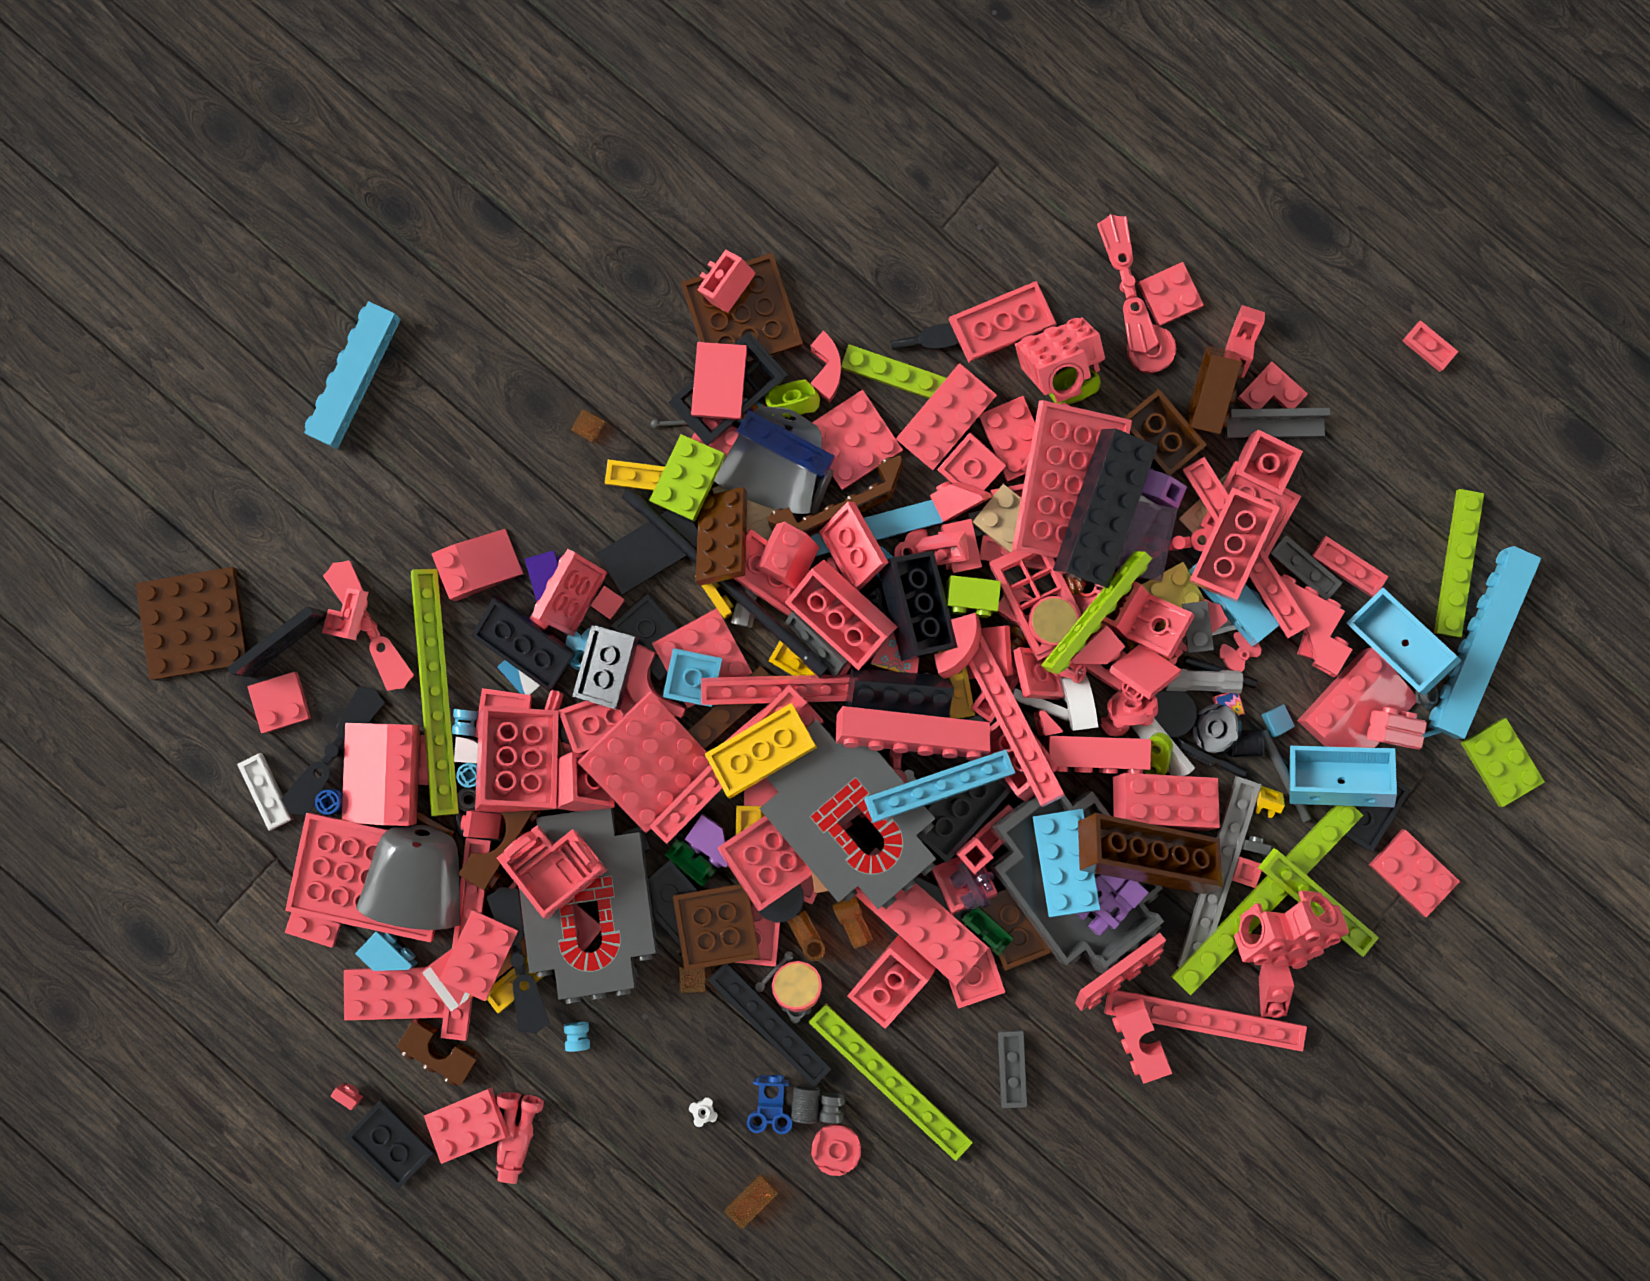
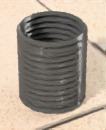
[791,1085,820,1124]

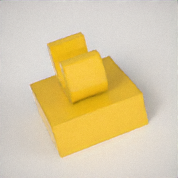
[1255,786,1285,818]

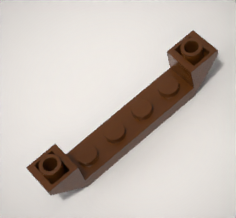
[767,455,903,537]

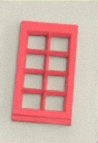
[989,550,1082,660]

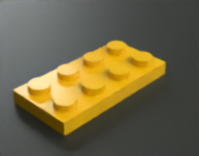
[705,703,817,799]

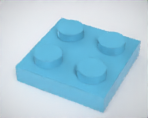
[663,648,722,707]

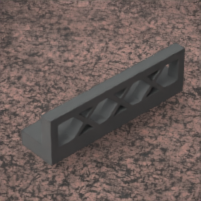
[1225,408,1330,439]

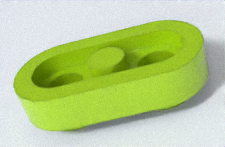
[1143,732,1173,775]

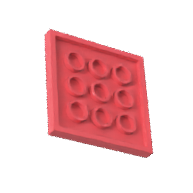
[577,692,710,833]

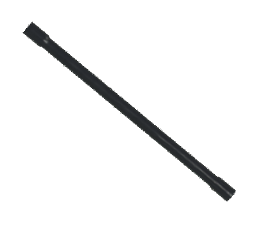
[622,487,830,678]

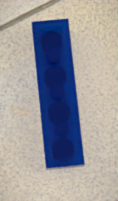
[736,410,835,479]

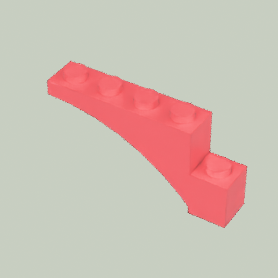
[1279,574,1352,677]

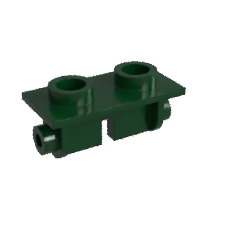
[664,838,716,887]
[962,904,1014,956]

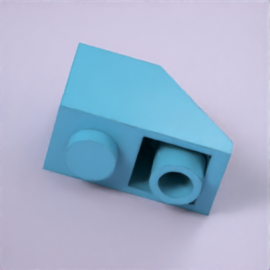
[355,931,418,971]

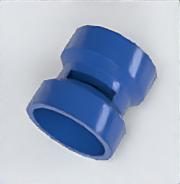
[315,789,343,814]

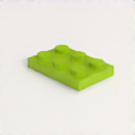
[649,434,726,522]
[1461,718,1545,807]

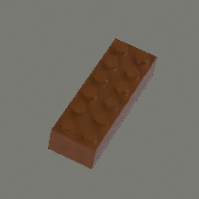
[1078,813,1223,894]

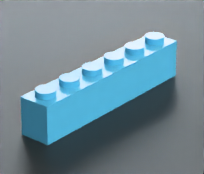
[304,301,401,450]

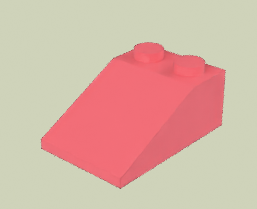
[431,529,524,602]
[847,935,936,1029]

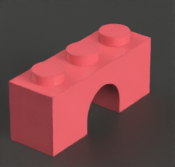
[1112,998,1172,1084]

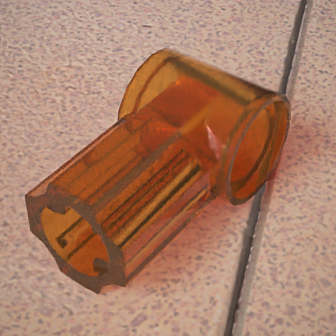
[832,896,873,949]
[787,910,825,961]

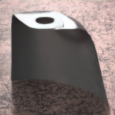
[714,407,822,514]
[356,825,461,930]

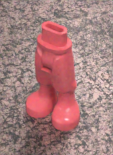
[496,1092,544,1184]

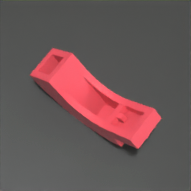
[626,644,688,719]
[956,805,1013,874]

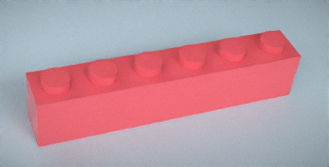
[836,706,990,761]

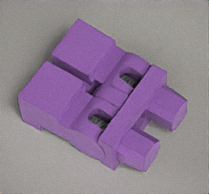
[1075,874,1149,936]

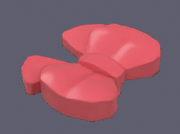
[1219,632,1261,672]

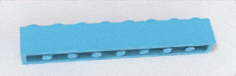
[1428,546,1541,739]

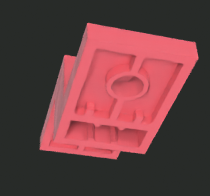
[1057,572,1195,659]

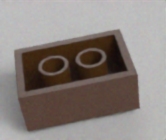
[1186,345,1244,434]
[1124,389,1207,476]

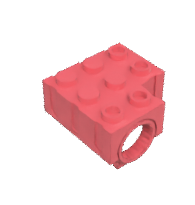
[1015,317,1105,403]
[497,826,608,919]
[1234,890,1349,969]

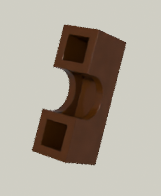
[396,1018,481,1086]

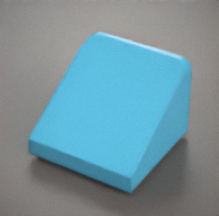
[1261,704,1295,737]

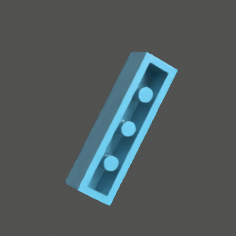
[1189,564,1279,646]

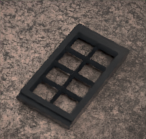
[668,332,788,446]

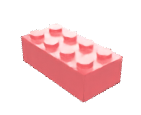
[1190,487,1280,603]
[785,560,898,670]
[1043,736,1151,774]
[1113,773,1220,831]

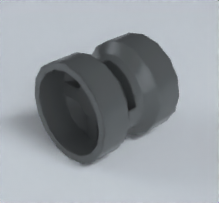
[818,1092,845,1123]

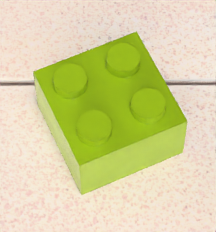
[945,575,1001,618]

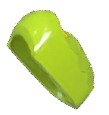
[1049,366,1101,405]
[765,379,820,418]

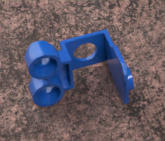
[747,1075,792,1134]

